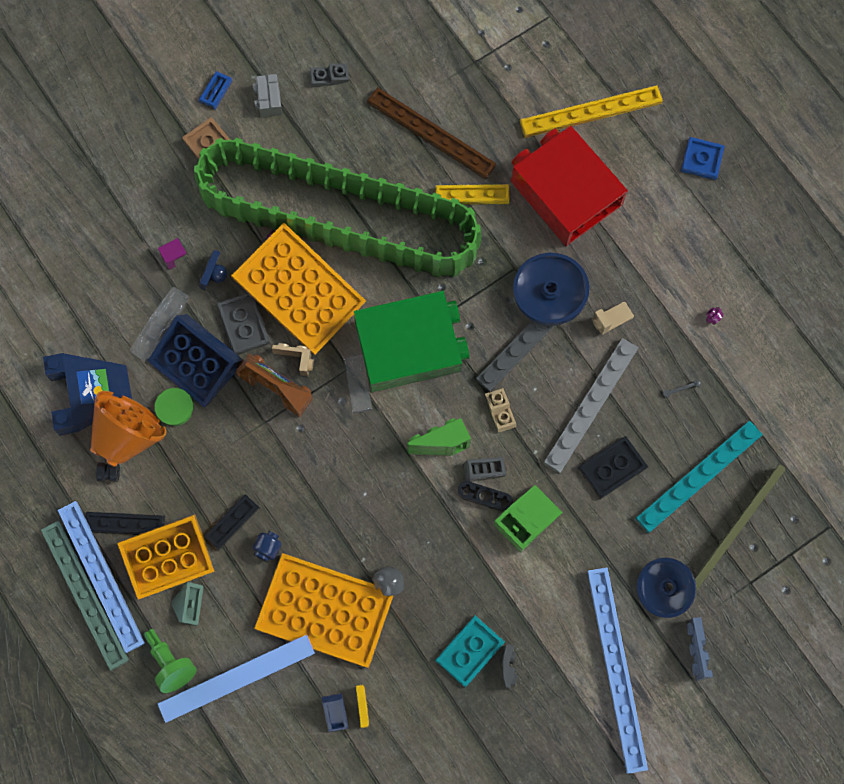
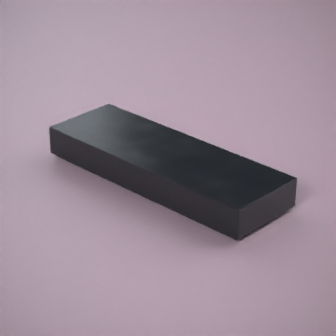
[204,494,260,551]

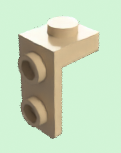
[592,302,634,335]
[272,343,314,377]

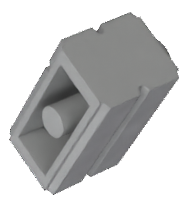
[253,74,282,117]

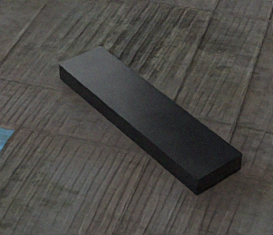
[85,512,165,535]

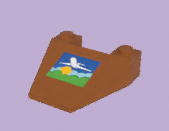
[236,353,313,417]

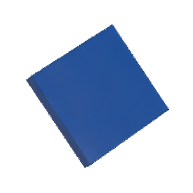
[681,137,725,180]

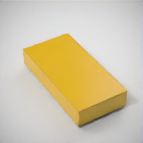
[356,685,369,728]

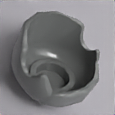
[373,566,404,596]

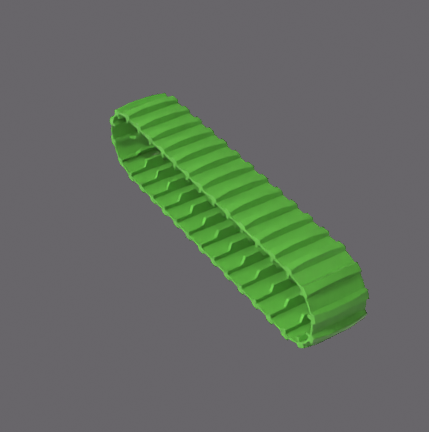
[194,138,482,278]

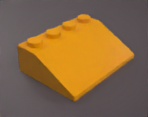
[117,514,214,600]

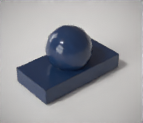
[199,250,228,290]
[322,693,349,732]

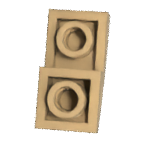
[485,388,516,433]

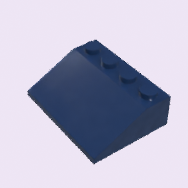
[148,314,243,407]

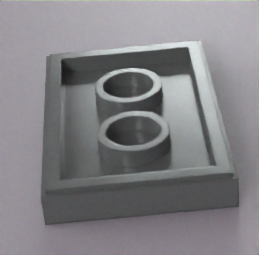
[216,293,271,355]

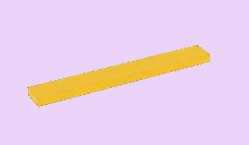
[520,85,663,138]

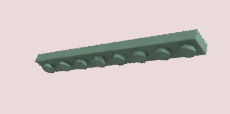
[41,520,130,671]

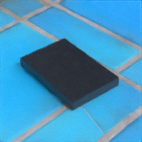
[578,436,648,500]

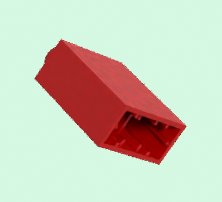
[511,126,628,247]

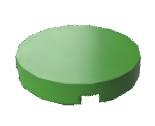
[155,388,194,426]

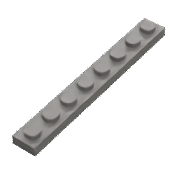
[544,338,639,474]

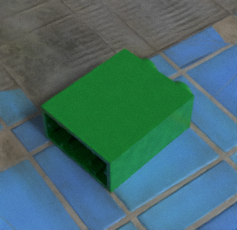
[354,291,470,392]

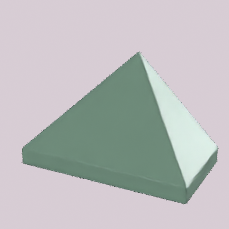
[171,582,203,625]

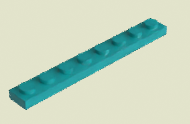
[636,421,763,534]

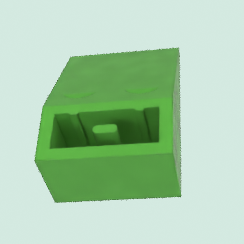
[407,418,471,456]
[493,485,563,553]

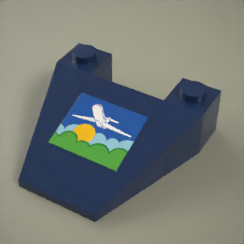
[43,353,132,436]

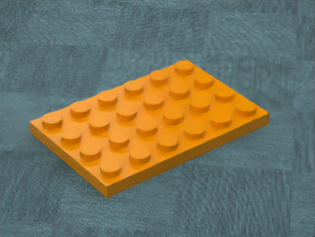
[231,223,366,356]
[255,553,393,669]

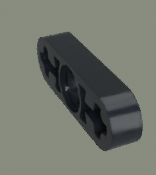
[458,481,513,512]

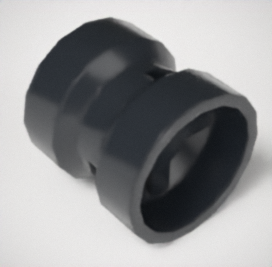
[96,462,120,482]

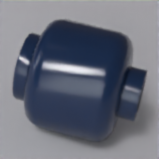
[252,531,282,562]

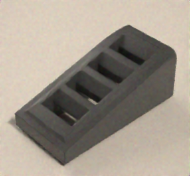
[463,457,506,482]

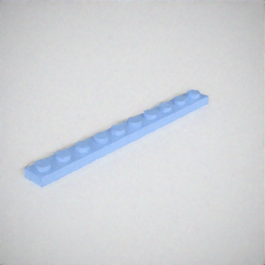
[587,568,648,774]

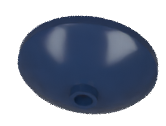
[637,557,696,618]

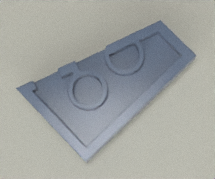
[687,617,713,680]

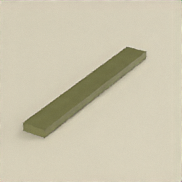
[695,464,785,591]

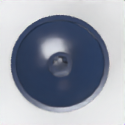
[513,253,589,326]

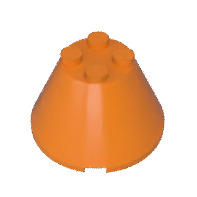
[90,391,167,466]

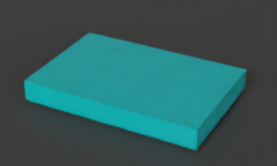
[435,615,505,688]

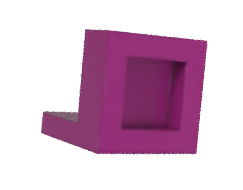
[158,238,186,270]

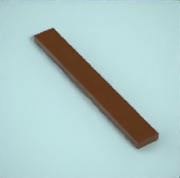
[367,87,496,180]

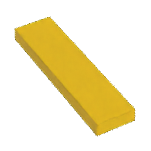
[436,184,510,205]

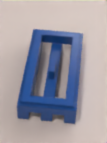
[199,71,232,110]

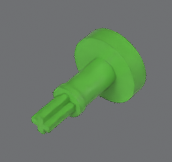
[144,629,196,693]

